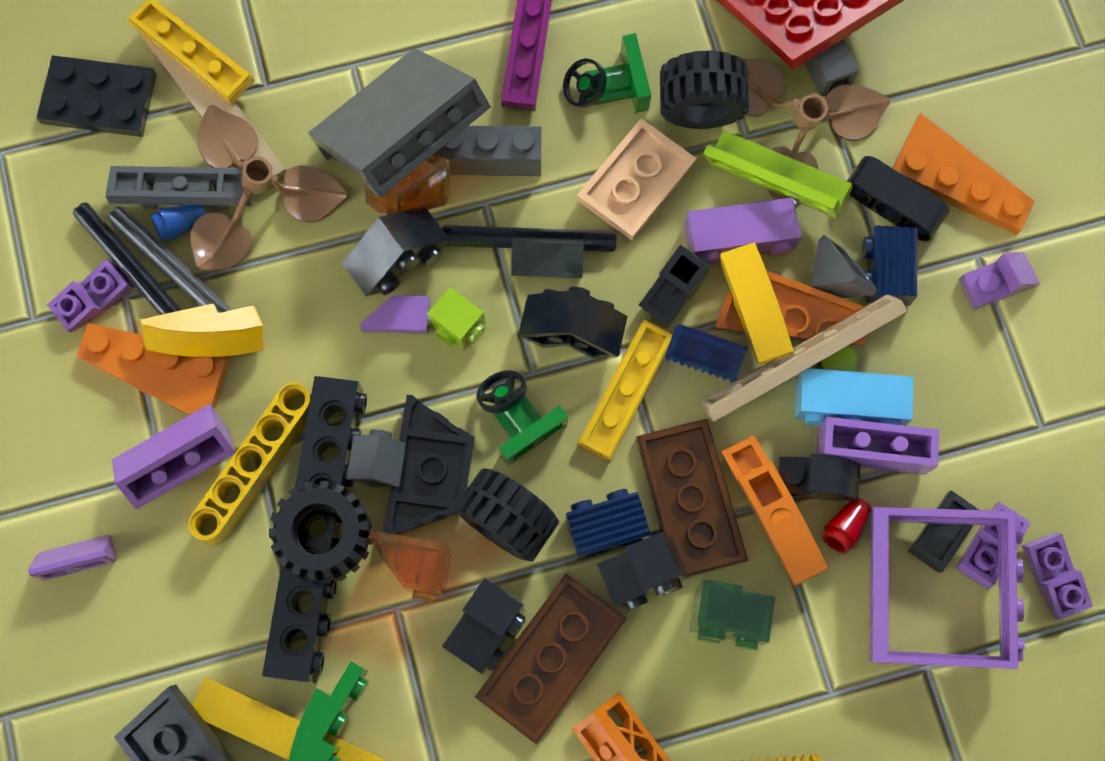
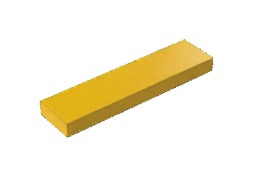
[127,0,255,105]
[577,319,676,463]

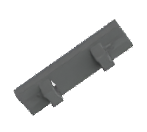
[105,166,253,210]

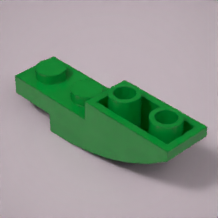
[289,661,369,761]

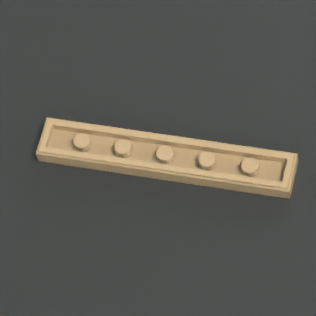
[141,35,286,186]
[700,295,907,422]

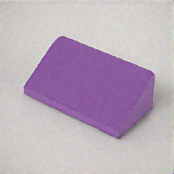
[28,535,116,580]

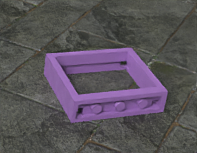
[870,507,1025,669]

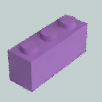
[684,197,801,266]
[112,404,236,509]
[816,417,940,475]

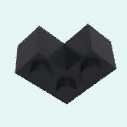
[342,208,450,297]
[518,286,628,358]
[597,532,690,611]
[442,578,526,674]

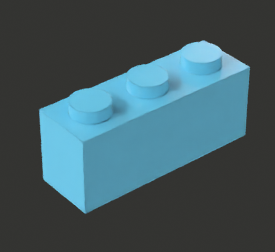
[794,368,913,426]

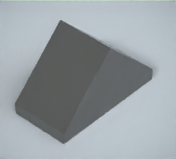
[810,235,878,298]

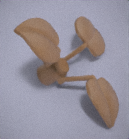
[741,58,890,203]
[190,105,347,271]

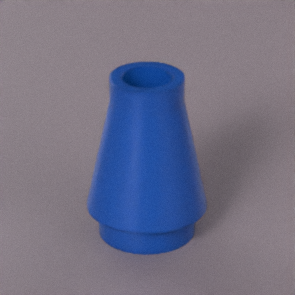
[150,205,206,242]

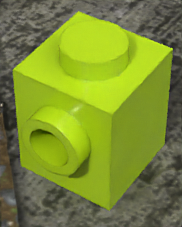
[427,287,486,349]

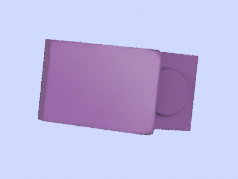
[959,252,1040,310]

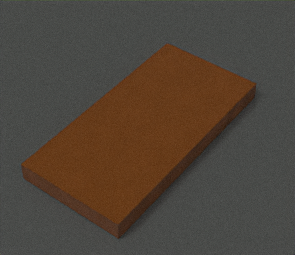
[636,419,748,577]
[475,573,627,744]

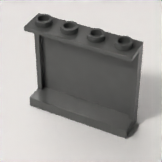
[308,48,491,198]

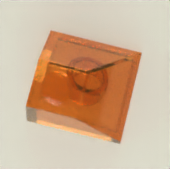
[365,154,450,214]
[368,531,452,602]

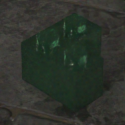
[689,579,776,651]

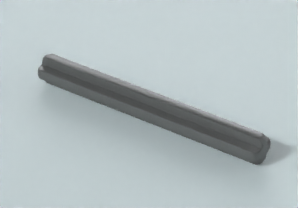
[108,206,232,313]

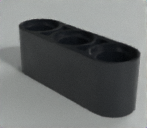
[847,156,950,242]

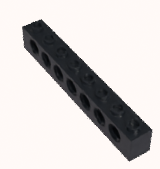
[262,376,367,684]

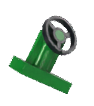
[563,33,652,113]
[476,370,568,466]

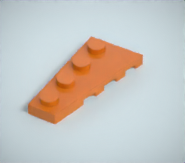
[892,113,1035,235]
[714,270,868,346]
[77,323,230,415]

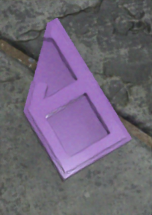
[360,295,430,334]

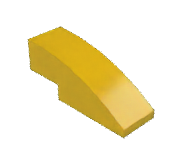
[720,242,794,365]
[140,303,264,357]

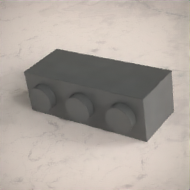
[434,126,542,176]

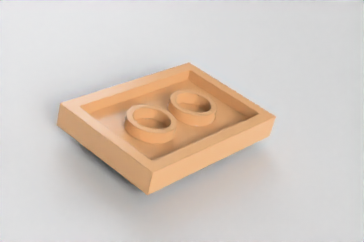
[576,119,697,241]

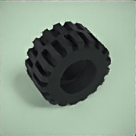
[660,50,749,129]
[455,468,559,561]
[269,481,373,584]

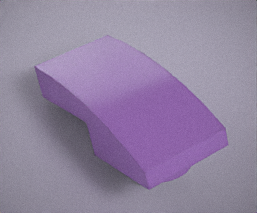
[47,259,134,332]
[956,502,1031,589]
[1022,532,1093,620]

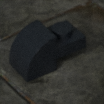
[639,244,710,327]
[779,454,861,502]

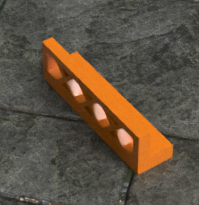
[572,692,670,761]

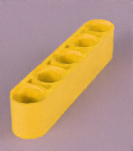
[188,383,311,545]

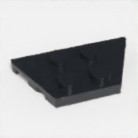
[383,394,475,537]

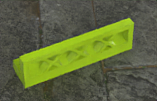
[703,130,853,219]

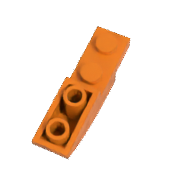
[721,435,828,587]

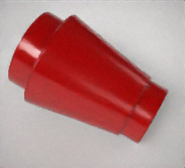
[822,497,872,554]

